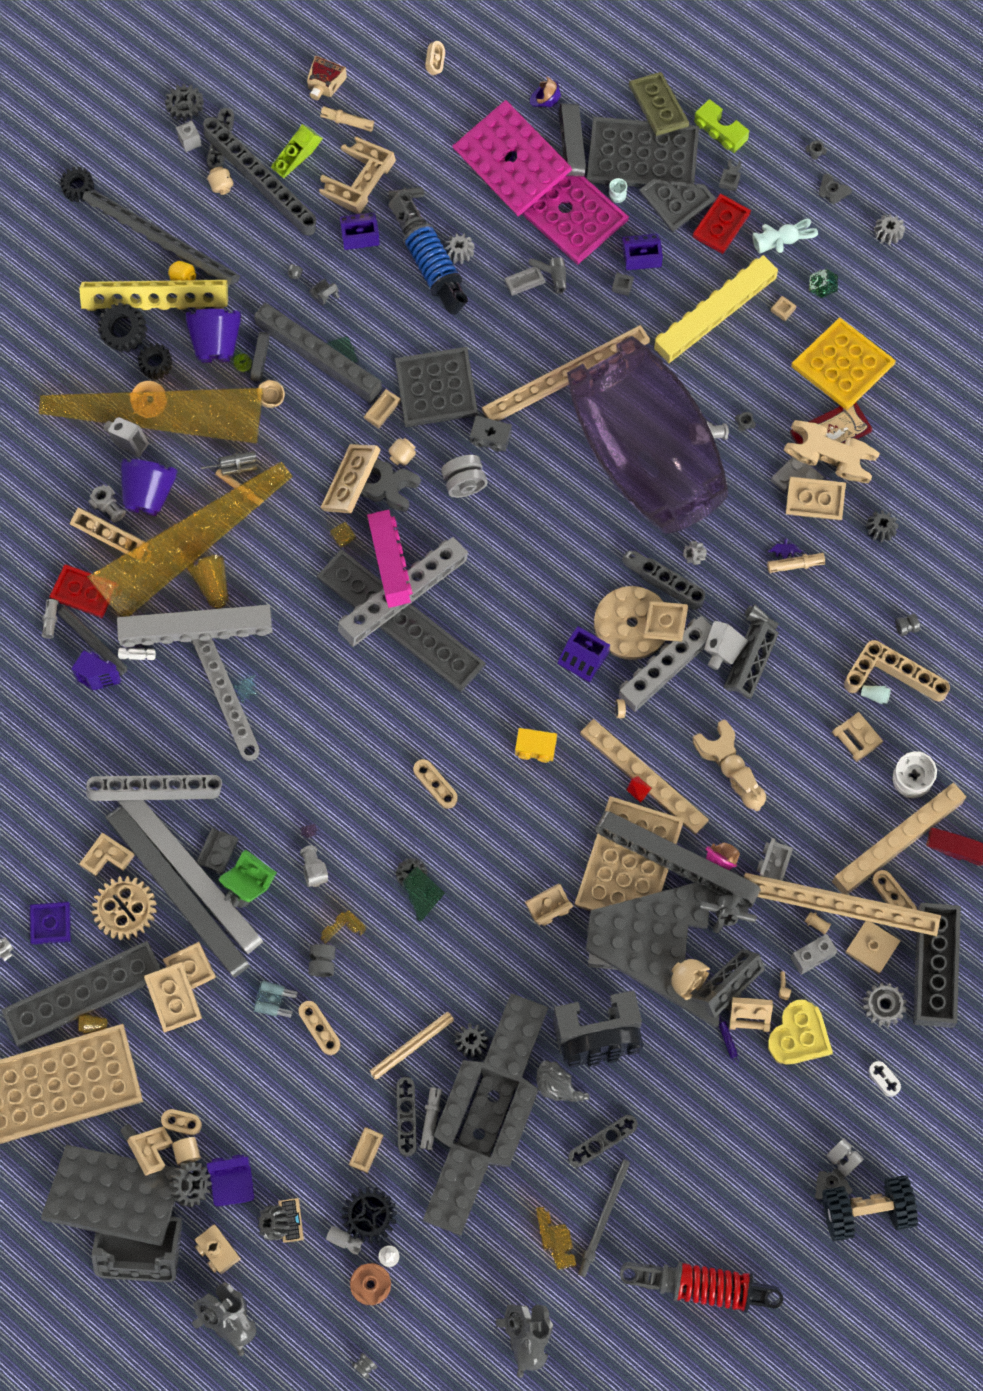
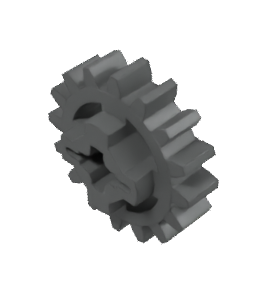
[165,84,204,121]
[169,1161,212,1207]

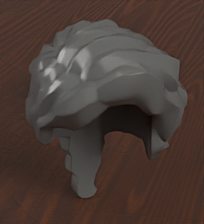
[536,1060,589,1102]

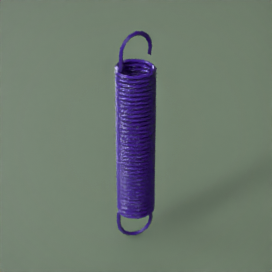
[719,1016,739,1064]

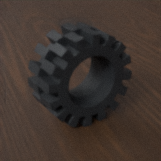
[60,167,94,202]
[138,343,173,379]

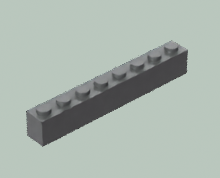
[254,302,382,404]

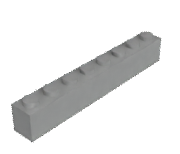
[117,605,273,647]

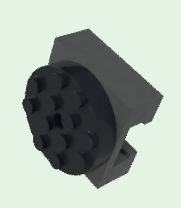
[553,990,644,1068]

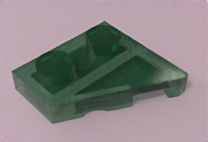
[403,867,445,922]

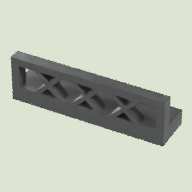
[723,621,779,699]
[691,949,765,1018]

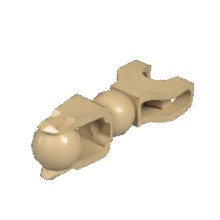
[693,720,766,811]

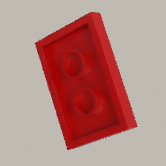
[692,193,751,254]
[49,564,118,618]

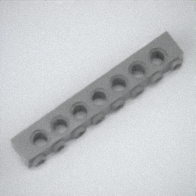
[338,537,468,647]

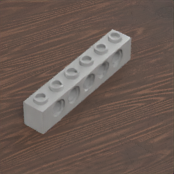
[619,616,712,712]

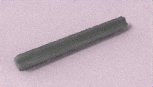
[58,607,128,676]

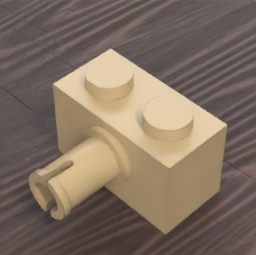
[195,1224,241,1275]

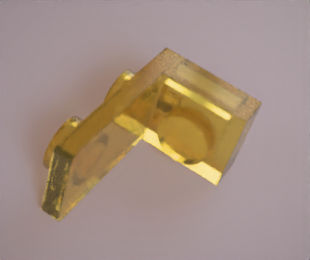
[321,910,366,944]

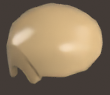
[257,380,285,408]

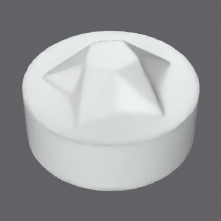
[379,1246,399,1267]

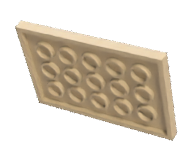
[574,796,684,911]

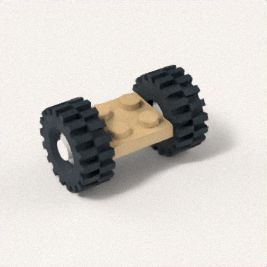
[822,1175,918,1241]

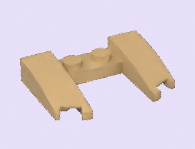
[319,137,396,214]

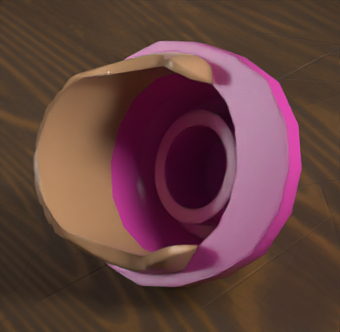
[706,843,740,870]

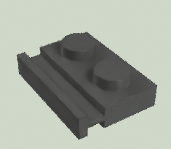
[196,828,239,875]

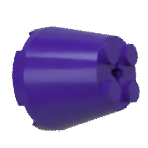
[185,309,241,363]
[121,459,178,517]

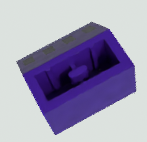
[339,212,380,250]
[622,234,663,270]
[557,626,610,683]
[71,650,121,690]

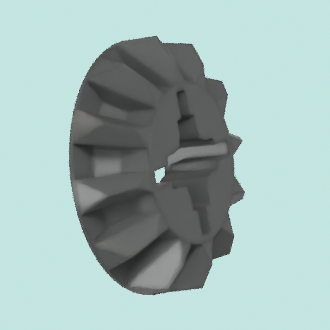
[396,858,427,889]

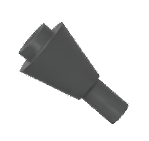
[744,604,779,630]

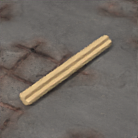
[370,1012,454,1079]

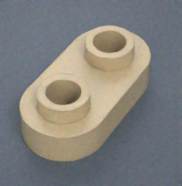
[425,41,445,75]
[161,1109,202,1136]

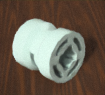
[609,178,627,203]

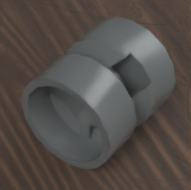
[308,944,336,977]

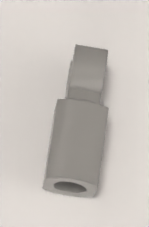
[326,1226,363,1255]

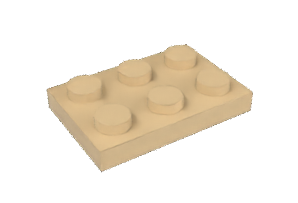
[785,477,846,520]
[144,962,202,1033]

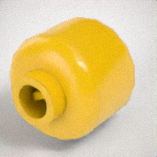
[168,261,196,281]

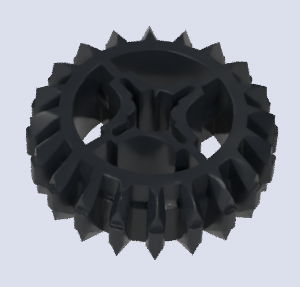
[342,1187,397,1244]

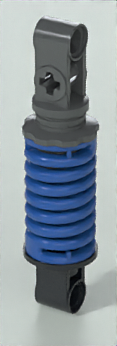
[389,190,468,315]

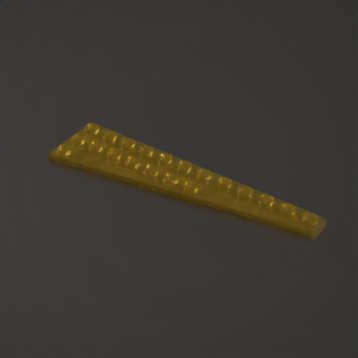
[87,462,293,617]

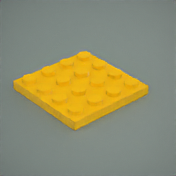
[791,317,896,410]

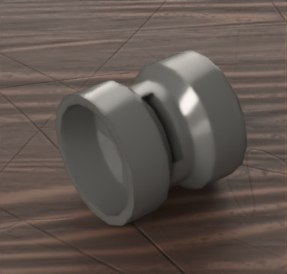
[895,613,920,637]

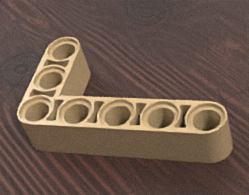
[844,640,950,701]

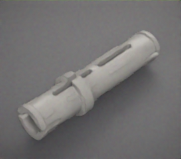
[420,1087,442,1150]

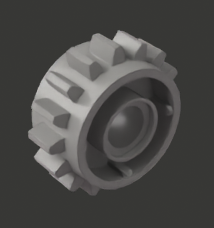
[863,983,907,1027]

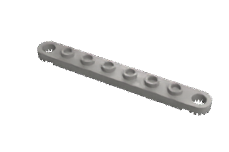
[192,638,260,761]

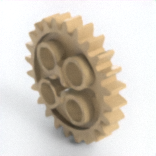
[92,876,157,940]

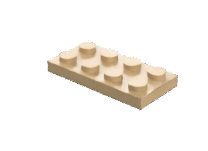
[320,444,381,513]

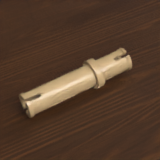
[320,106,374,132]
[767,553,825,573]

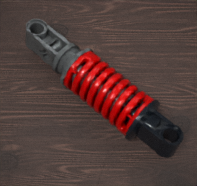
[620,1261,783,1313]

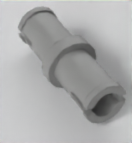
[42,599,58,639]

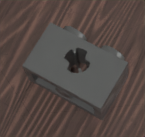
[470,415,512,452]

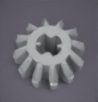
[874,213,905,246]
[445,233,474,264]

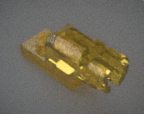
[536,1207,576,1270]

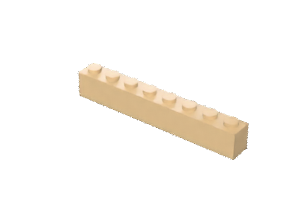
[832,782,966,895]

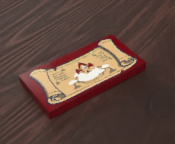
[790,402,873,444]

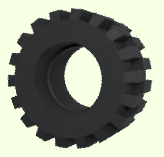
[98,303,147,352]

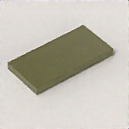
[629,72,689,136]

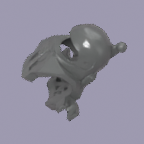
[191,1282,257,1356]
[496,1304,553,1378]

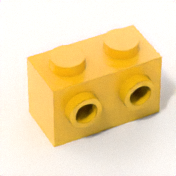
[515,728,557,763]

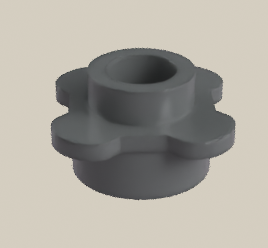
[805,140,827,160]
[735,412,756,432]

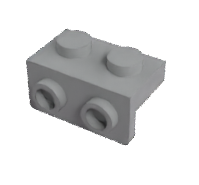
[757,838,793,881]

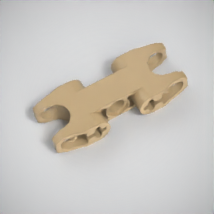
[783,420,879,483]

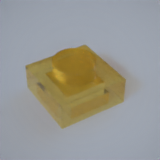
[330,522,356,548]

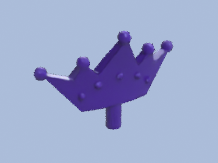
[768,539,802,559]

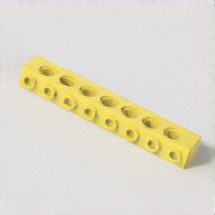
[79,280,228,311]

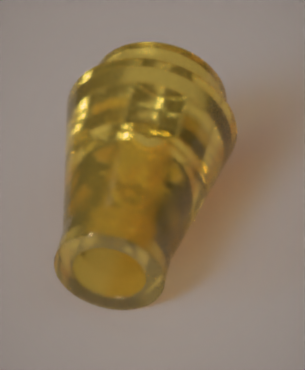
[78,1014,107,1034]

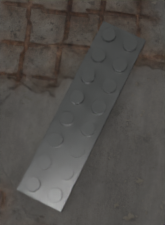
[1,941,161,1047]

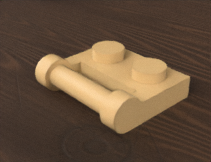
[832,712,883,762]
[729,997,773,1032]

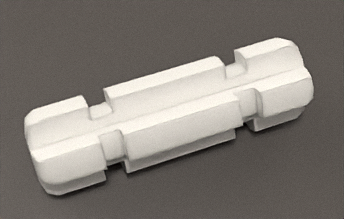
[118,648,156,660]

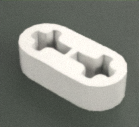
[868,1061,901,1097]

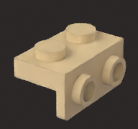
[525,883,573,926]

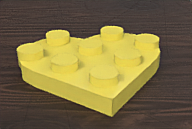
[768,1000,833,1064]

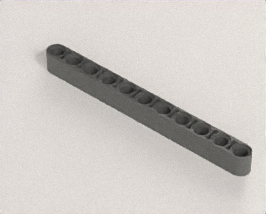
[105,805,250,978]

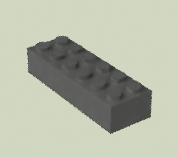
[913,903,961,1028]

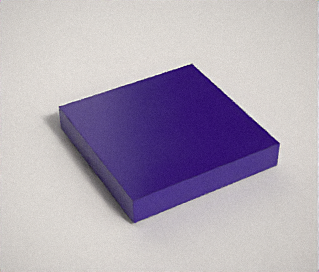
[30,902,71,945]

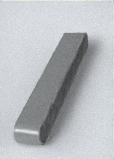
[86,775,222,801]

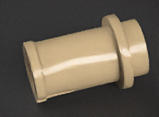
[804,912,831,935]

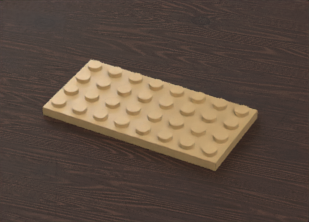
[0,1024,143,1144]

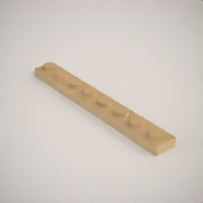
[580,719,709,835]

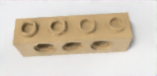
[70,508,149,560]

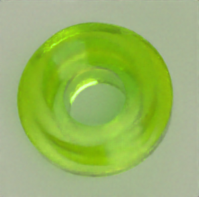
[233,354,252,372]

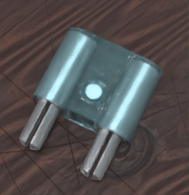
[254,981,298,1017]

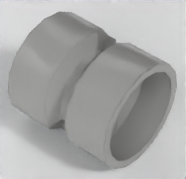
[826,1138,864,1177]

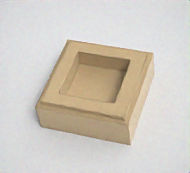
[771,296,796,321]

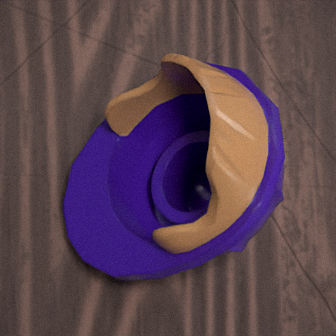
[530,77,561,108]

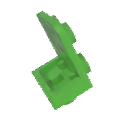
[219,850,277,902]

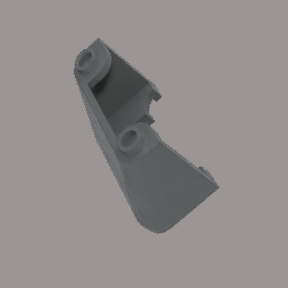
[91,1216,182,1282]

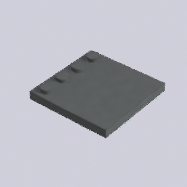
[395,347,478,427]

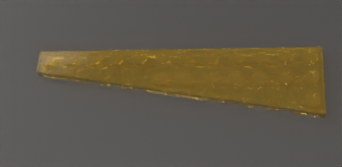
[39,388,263,443]

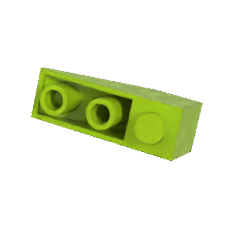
[271,124,323,178]

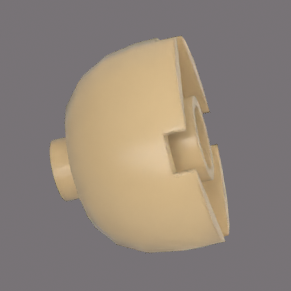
[671,959,710,1000]

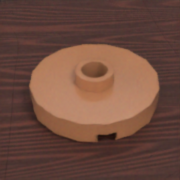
[350,1263,391,1306]

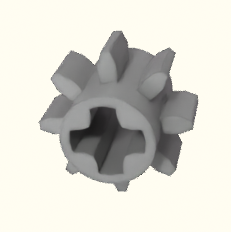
[683,541,707,565]
[0,937,14,961]

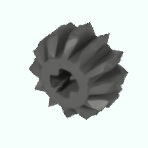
[866,510,898,543]
[454,1023,488,1058]
[257,1205,291,1240]

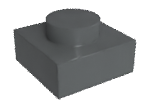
[612,273,634,296]

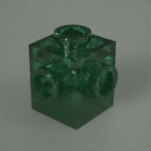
[809,269,838,298]

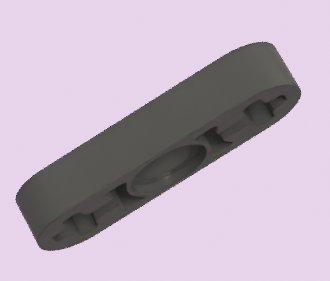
[251,332,270,382]

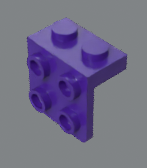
[207,1154,255,1207]

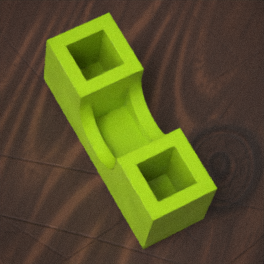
[694,99,750,153]

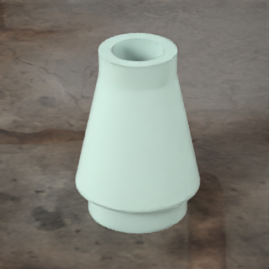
[861,685,891,704]

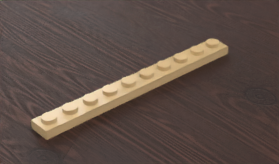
[482,325,650,421]
[744,873,941,936]

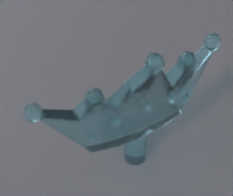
[234,674,258,703]

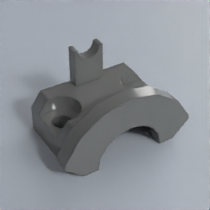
[309,279,340,306]

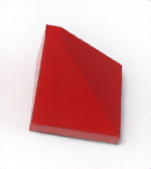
[626,776,652,803]

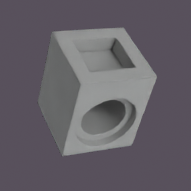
[176,120,202,152]

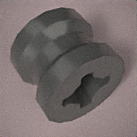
[352,1352,378,1379]

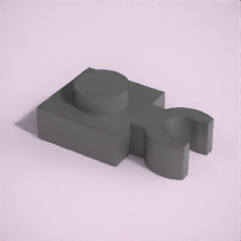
[719,159,741,192]
[224,890,250,908]

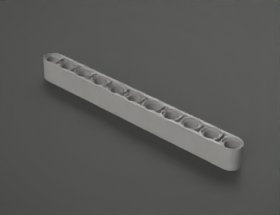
[116,787,263,954]

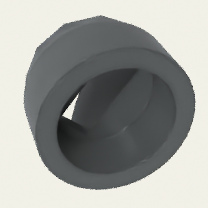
[287,264,303,279]

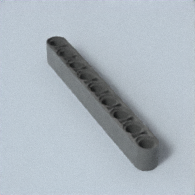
[203,117,316,236]
[595,811,761,908]

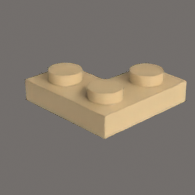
[79,833,135,876]
[127,1126,173,1176]

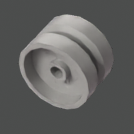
[441,455,488,498]

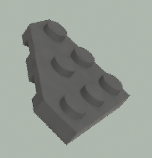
[639,179,715,233]

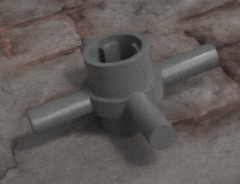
[699,890,757,933]

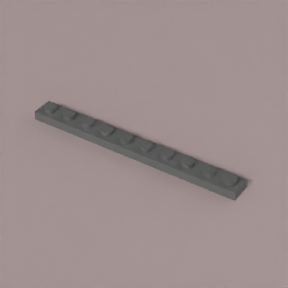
[82,189,241,285]

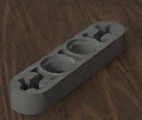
[207,108,235,171]
[396,1077,417,1157]
[568,1115,637,1168]

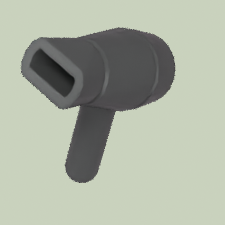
[529,257,566,294]

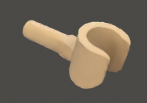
[778,971,791,1000]

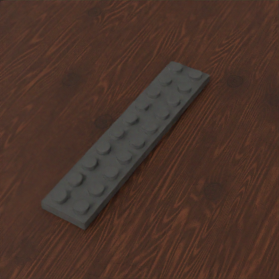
[317,549,486,692]

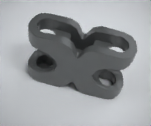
[360,459,421,512]

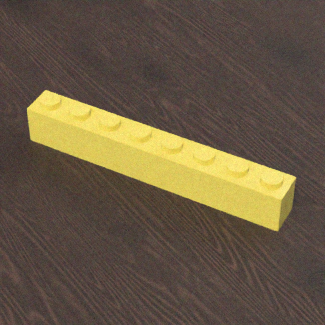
[654,255,778,363]

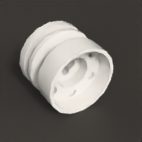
[892,751,937,798]

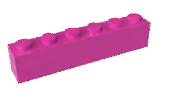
[367,510,413,608]

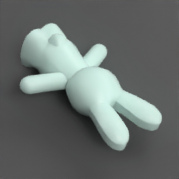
[752,218,818,254]

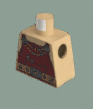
[307,55,347,100]

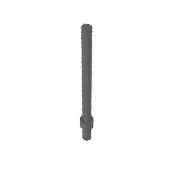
[577,1160,630,1278]

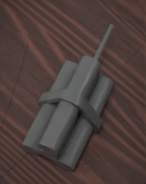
[201,451,257,476]

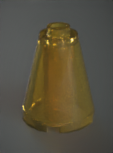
[187,554,229,609]

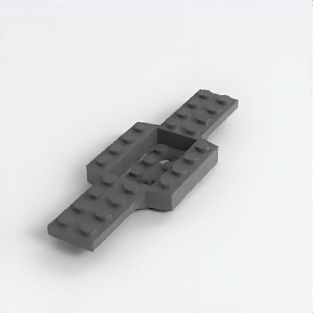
[423,993,548,1236]

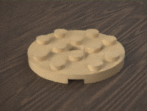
[594,586,666,660]

